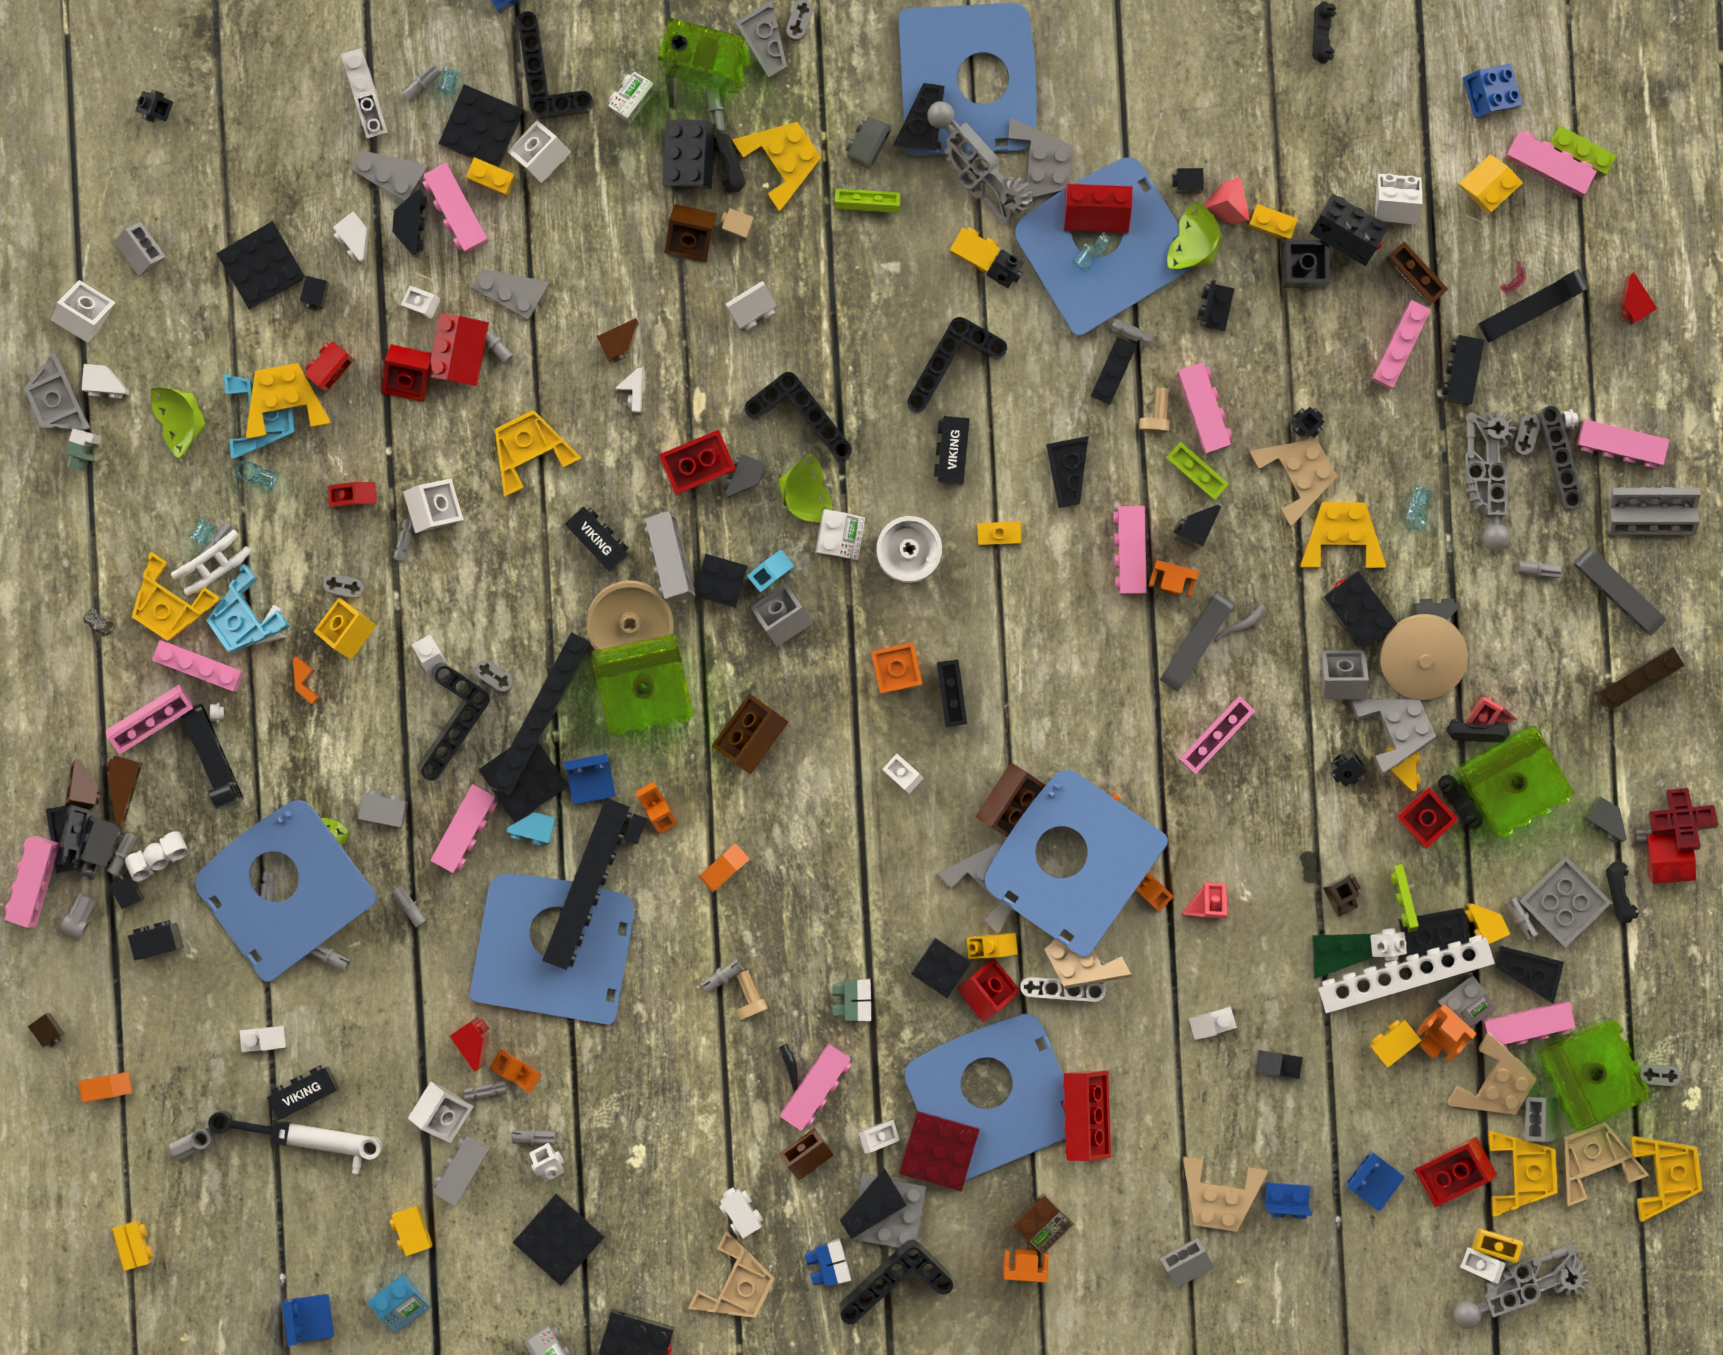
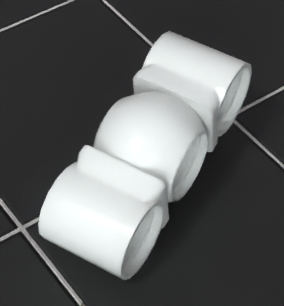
[125,831,189,882]

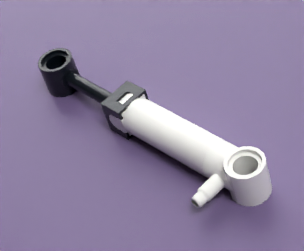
[208,1111,383,1174]

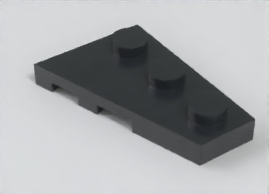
[893,83,945,151]
[1046,436,1089,508]
[1494,946,1564,1004]
[840,1167,907,1239]

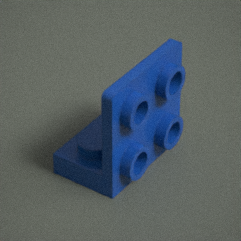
[1463,64,1522,119]
[564,754,616,804]
[1344,1150,1405,1211]
[1264,1182,1312,1219]
[282,1294,334,1346]

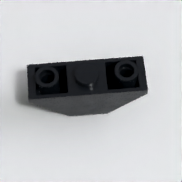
[392,190,427,258]

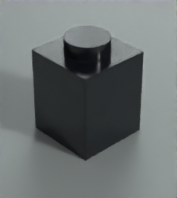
[1172,168,1204,193]
[300,276,330,311]
[110,874,144,909]

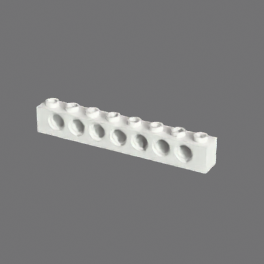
[1318,935,1495,1013]

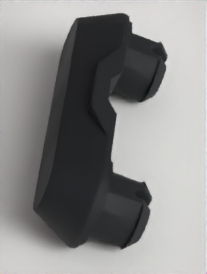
[1312,1,1336,64]
[714,133,746,193]
[1446,719,1510,742]
[1438,775,1483,829]
[1606,862,1639,923]

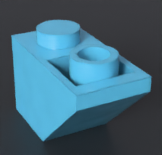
[747,550,794,593]
[507,812,557,846]

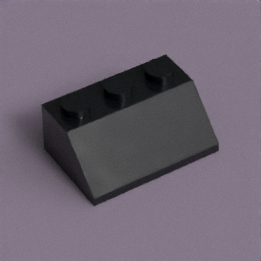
[1173,505,1221,550]

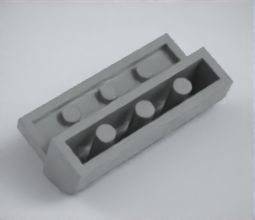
[1607,487,1701,535]

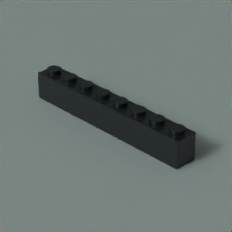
[490,632,591,798]
[542,798,632,970]

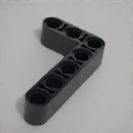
[518,11,594,119]
[1478,269,1589,343]
[907,317,1007,413]
[744,372,852,461]
[418,663,490,781]
[182,703,244,809]
[839,1240,953,1324]

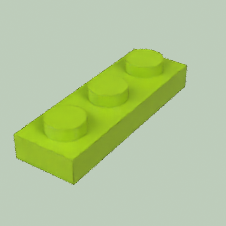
[1549,125,1617,176]
[834,188,900,213]
[1166,441,1229,501]
[1390,864,1419,933]

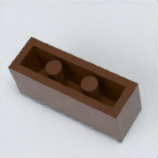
[1385,241,1448,306]

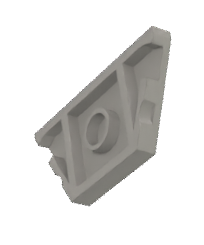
[24,352,91,430]

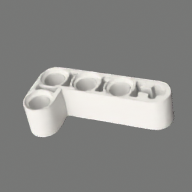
[1020,960,1106,1002]

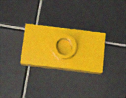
[977,521,1021,545]

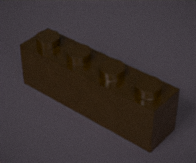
[1595,647,1685,711]

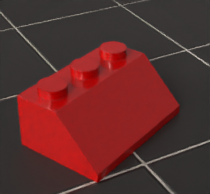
[1064,184,1133,233]
[427,312,489,386]
[449,1017,489,1072]

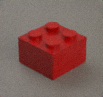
[1394,787,1459,849]

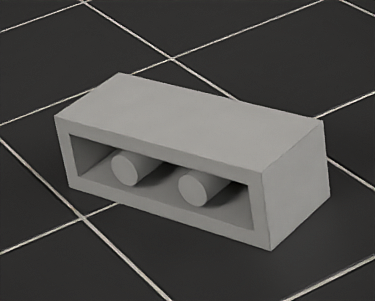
[433,1135,490,1206]

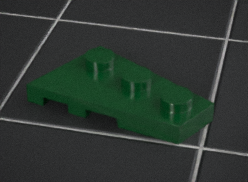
[1312,933,1377,979]

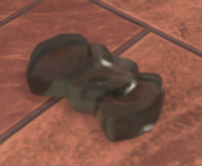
[83,609,114,636]
[1299,851,1321,883]

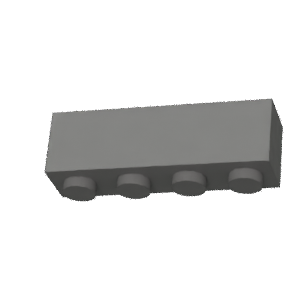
[645,511,695,604]

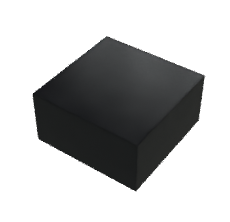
[624,813,647,844]

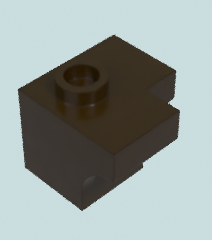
[1323,873,1363,917]

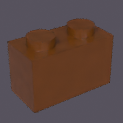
[779,1128,834,1180]

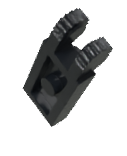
[57,805,92,869]

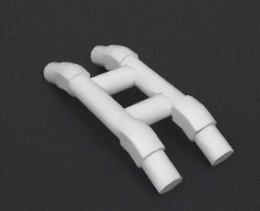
[171,530,252,596]

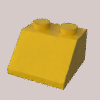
[1458,154,1523,216]
[313,597,377,660]

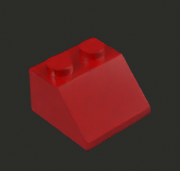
[305,341,355,392]
[382,344,432,402]
[1647,833,1696,884]
[956,958,1021,1022]

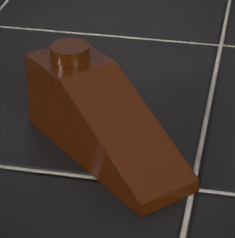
[106,756,143,826]

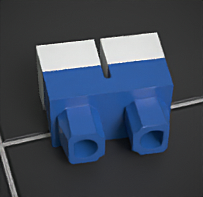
[805,1238,851,1287]

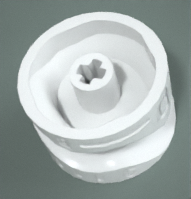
[877,516,942,583]

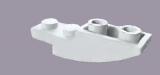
[341,48,388,138]

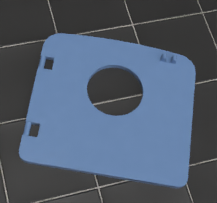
[898,3,1037,157]
[1015,158,1195,336]
[985,770,1168,957]
[195,800,377,982]
[470,873,634,1024]
[904,1014,1066,1180]

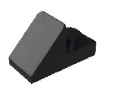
[1256,1050,1303,1079]

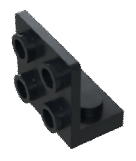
[1197,279,1235,332]

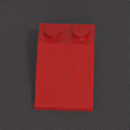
[658,430,736,497]
[1414,1137,1497,1208]

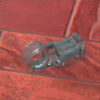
[1072,232,1112,272]
[235,460,279,490]
[1406,485,1433,531]

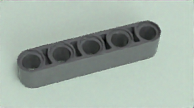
[1538,406,1583,510]
[1573,547,1666,636]
[1160,591,1235,692]

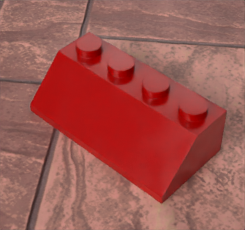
[1063,1070,1111,1161]

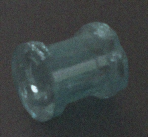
[437,68,461,94]
[188,518,216,546]

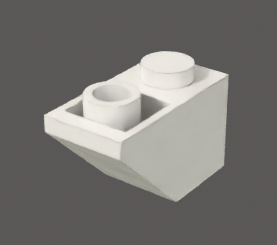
[333,211,369,264]
[82,364,129,399]

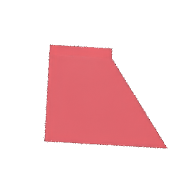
[1203,177,1250,225]
[1466,697,1517,725]
[1181,882,1227,918]

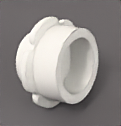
[1561,409,1578,430]
[210,703,224,724]

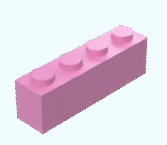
[1504,131,1597,197]
[423,163,489,254]
[1371,300,1431,390]
[1177,363,1233,455]
[1575,419,1669,469]
[1113,506,1146,594]
[152,640,245,692]
[106,684,193,755]
[1178,696,1255,774]
[430,784,498,873]
[4,836,60,928]
[1482,1001,1576,1048]
[780,1042,851,1131]

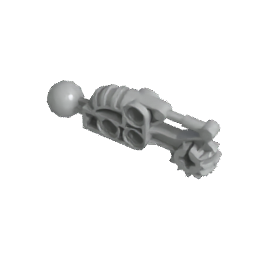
[927,101,1033,226]
[1464,410,1516,551]
[1454,1244,1589,1329]

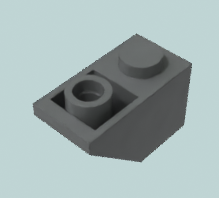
[724,454,766,497]
[1414,599,1460,620]
[1584,797,1627,843]

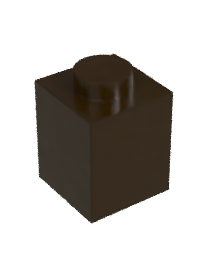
[28,1012,65,1048]

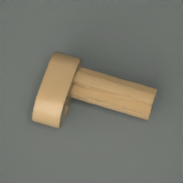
[1139,387,1170,433]
[736,970,768,1021]

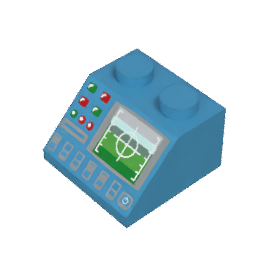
[367,1273,431,1334]

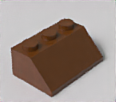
[712,693,789,774]
[975,762,1046,837]

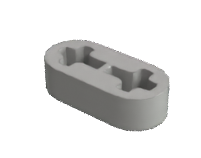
[786,0,813,41]
[1513,415,1540,456]
[323,574,365,598]
[475,660,513,691]
[1638,1064,1681,1086]

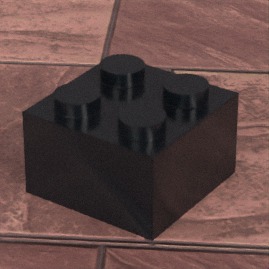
[1281,240,1330,289]
[694,554,748,608]
[128,920,184,961]
[911,937,971,998]

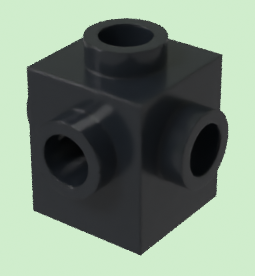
[135,90,173,123]
[986,249,1024,288]
[1292,407,1325,439]
[1331,749,1366,787]

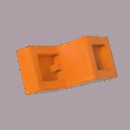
[293,656,320,704]
[635,781,678,835]
[698,843,750,893]
[1136,872,1174,912]
[490,1049,542,1093]
[78,1072,132,1102]

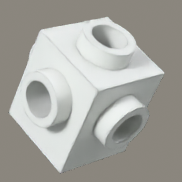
[1370,928,1407,961]
[529,1143,564,1183]

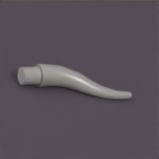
[1215,604,1268,642]

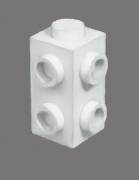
[719,1187,763,1238]

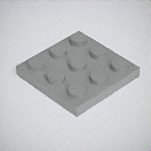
[1519,856,1612,948]
[853,1174,926,1250]

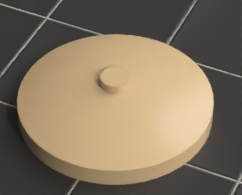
[586,581,674,659]
[1380,614,1468,700]

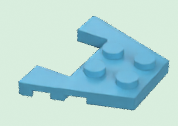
[224,374,295,459]
[206,564,291,654]

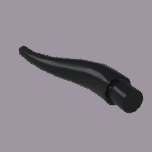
[779,1044,798,1093]

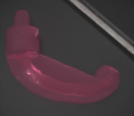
[1500,261,1526,292]

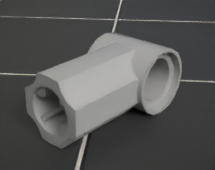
[60,893,97,940]
[169,1127,214,1161]

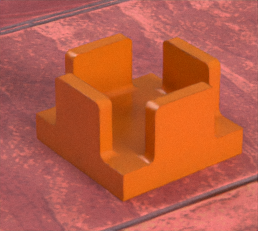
[1148,560,1199,598]
[871,642,923,694]
[1416,1004,1476,1062]
[1002,1249,1049,1283]

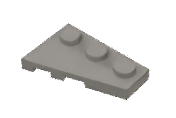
[735,0,787,79]
[350,150,429,201]
[472,269,550,321]

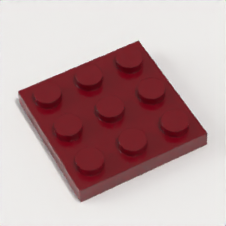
[899,1110,980,1192]

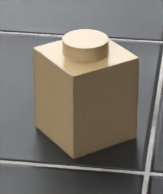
[720,208,754,240]

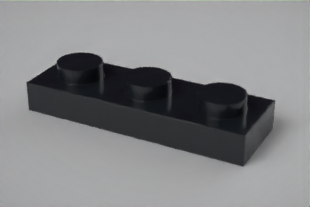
[1090,337,1137,405]
[46,806,79,873]

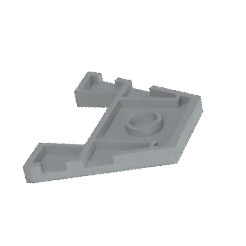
[1006,119,1073,204]
[1351,699,1436,776]
[937,843,1017,934]

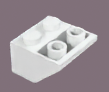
[1375,174,1423,225]

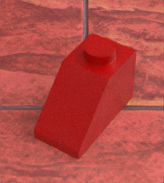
[1620,272,1658,325]
[328,482,377,507]

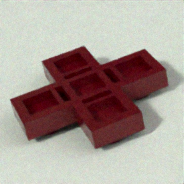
[1648,788,1718,852]

